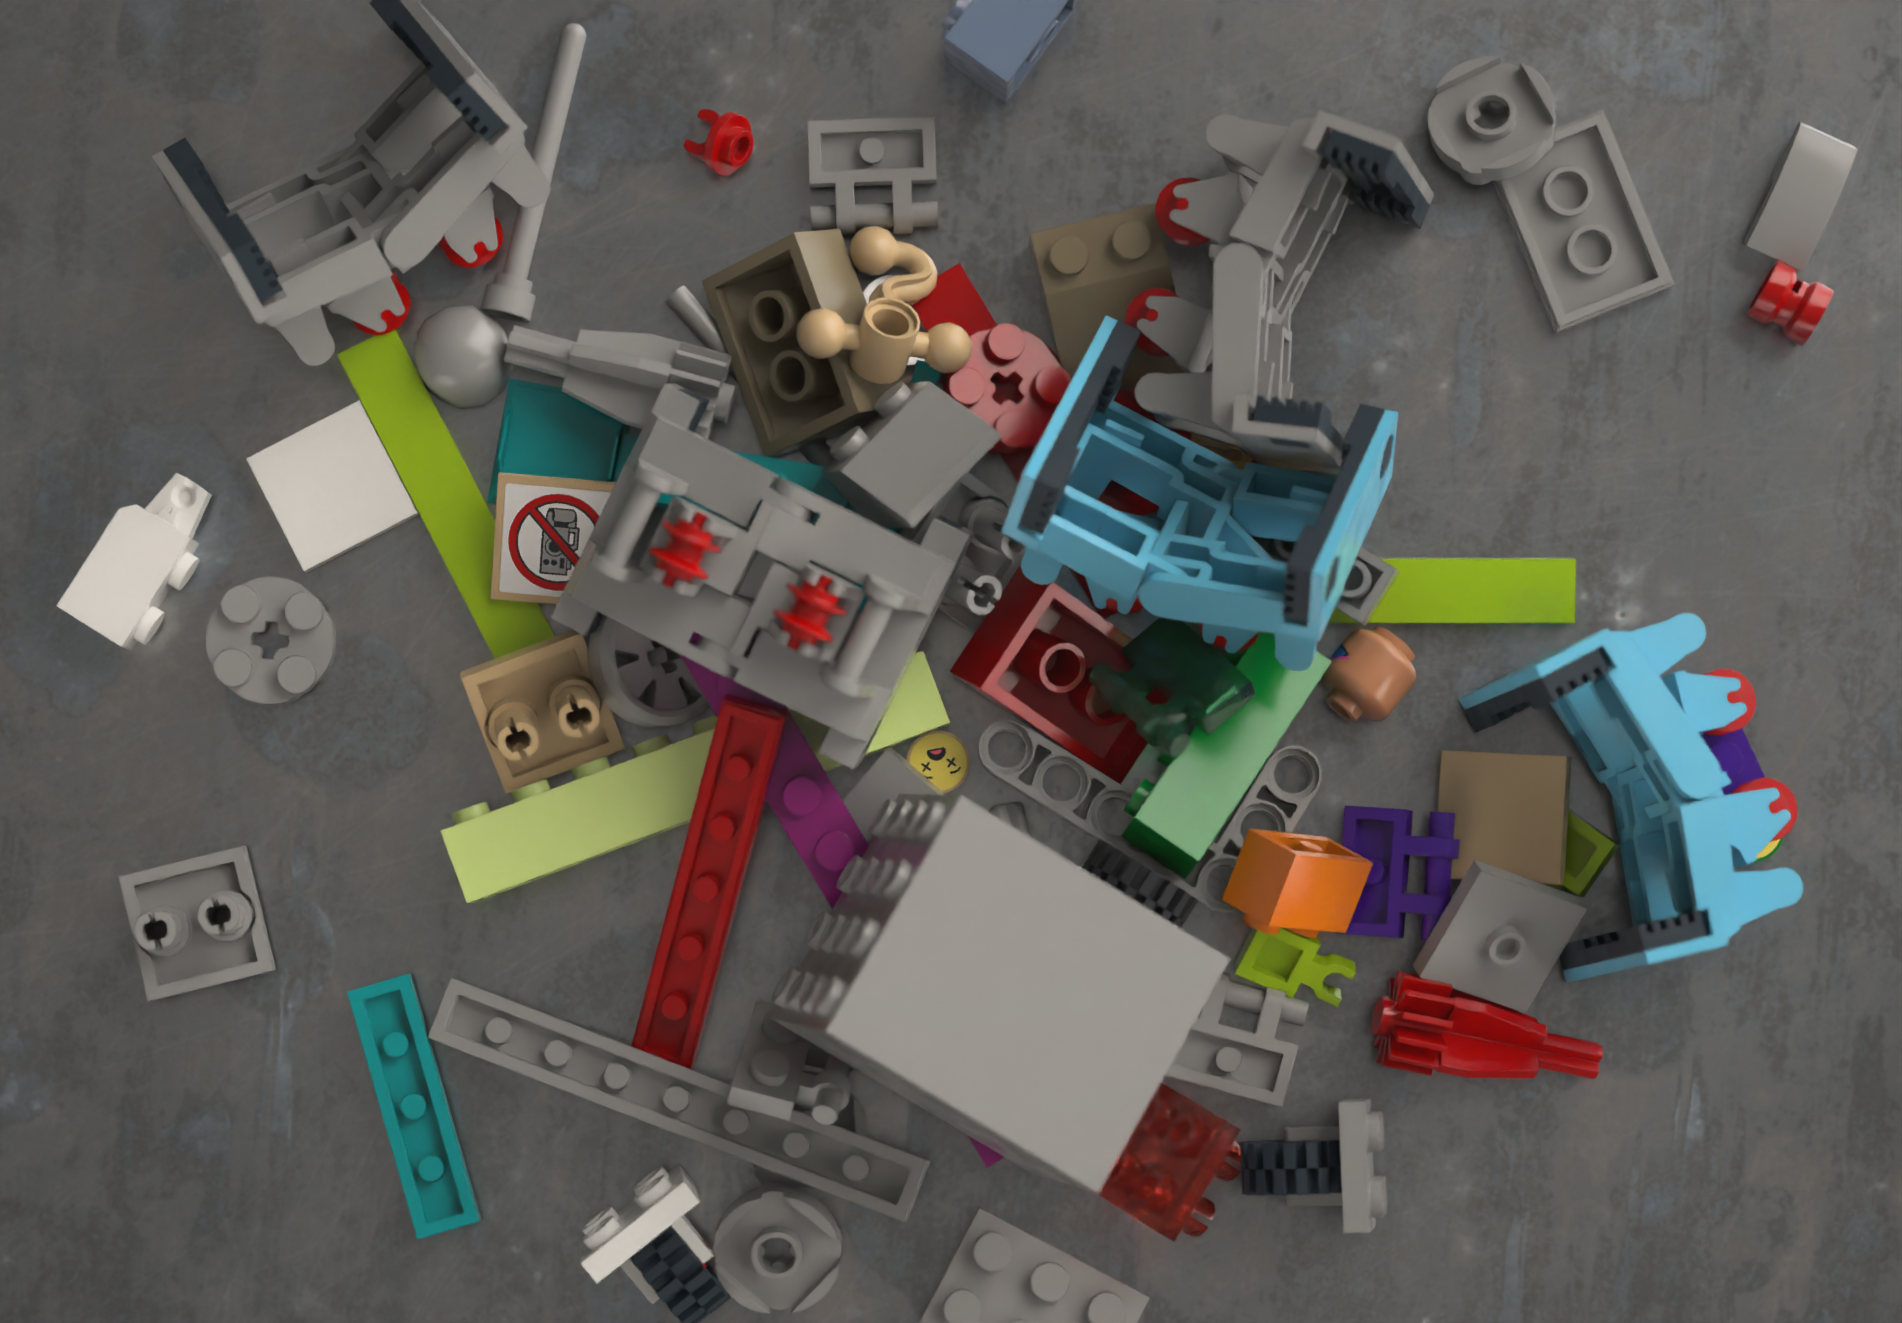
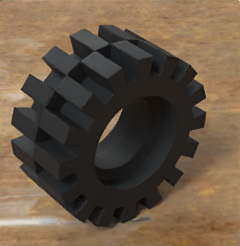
[1081,839,1198,929]

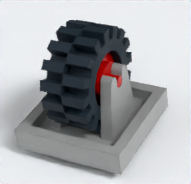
[1240,1098,1387,1233]

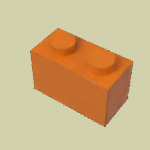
[1222,829,1373,938]

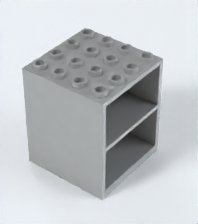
[770,794,1230,1193]

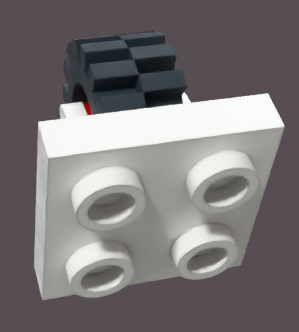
[579,1164,731,1323]

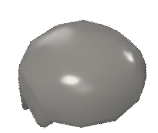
[414,304,514,408]

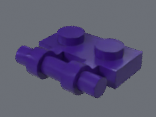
[1336,805,1460,940]

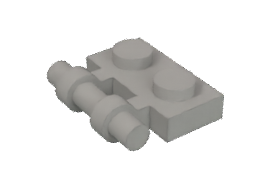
[807,116,938,236]
[1164,972,1309,1107]
[727,1001,855,1125]

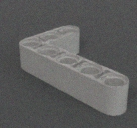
[978,720,1322,913]

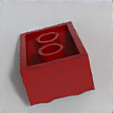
[949,566,1189,784]

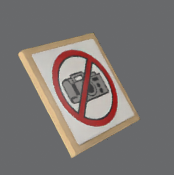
[490,472,616,604]

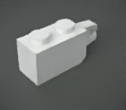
[57,473,212,651]

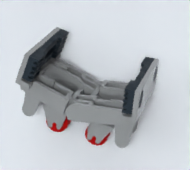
[152,0,551,366]
[1125,110,1434,477]

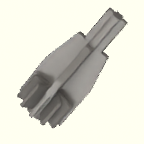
[504,325,736,440]

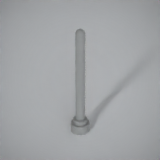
[481,23,586,323]

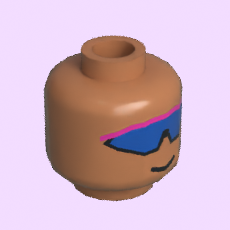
[1322,626,1416,723]

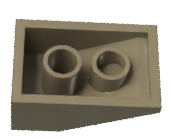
[1029,203,1184,391]

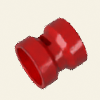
[1746,260,1834,346]

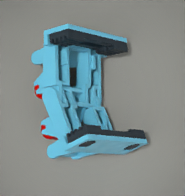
[1001,315,1398,671]
[1459,613,1803,983]

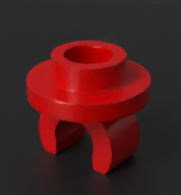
[683,109,754,176]

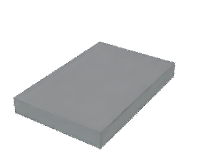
[1492,109,1675,334]

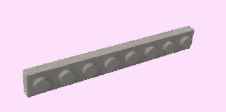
[427,978,930,1222]

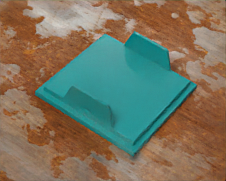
[487,378,630,505]

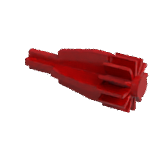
[1371,971,1603,1079]

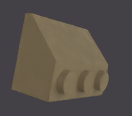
[702,229,896,457]

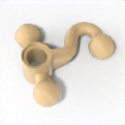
[796,226,972,384]

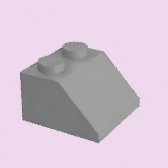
[821,381,1002,528]

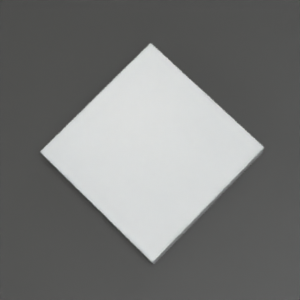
[246,400,420,573]

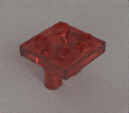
[1095,1082,1241,1242]

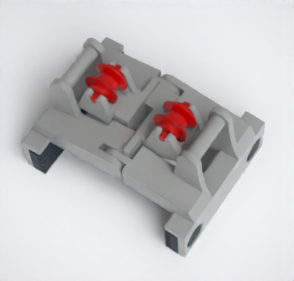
[551,383,975,770]

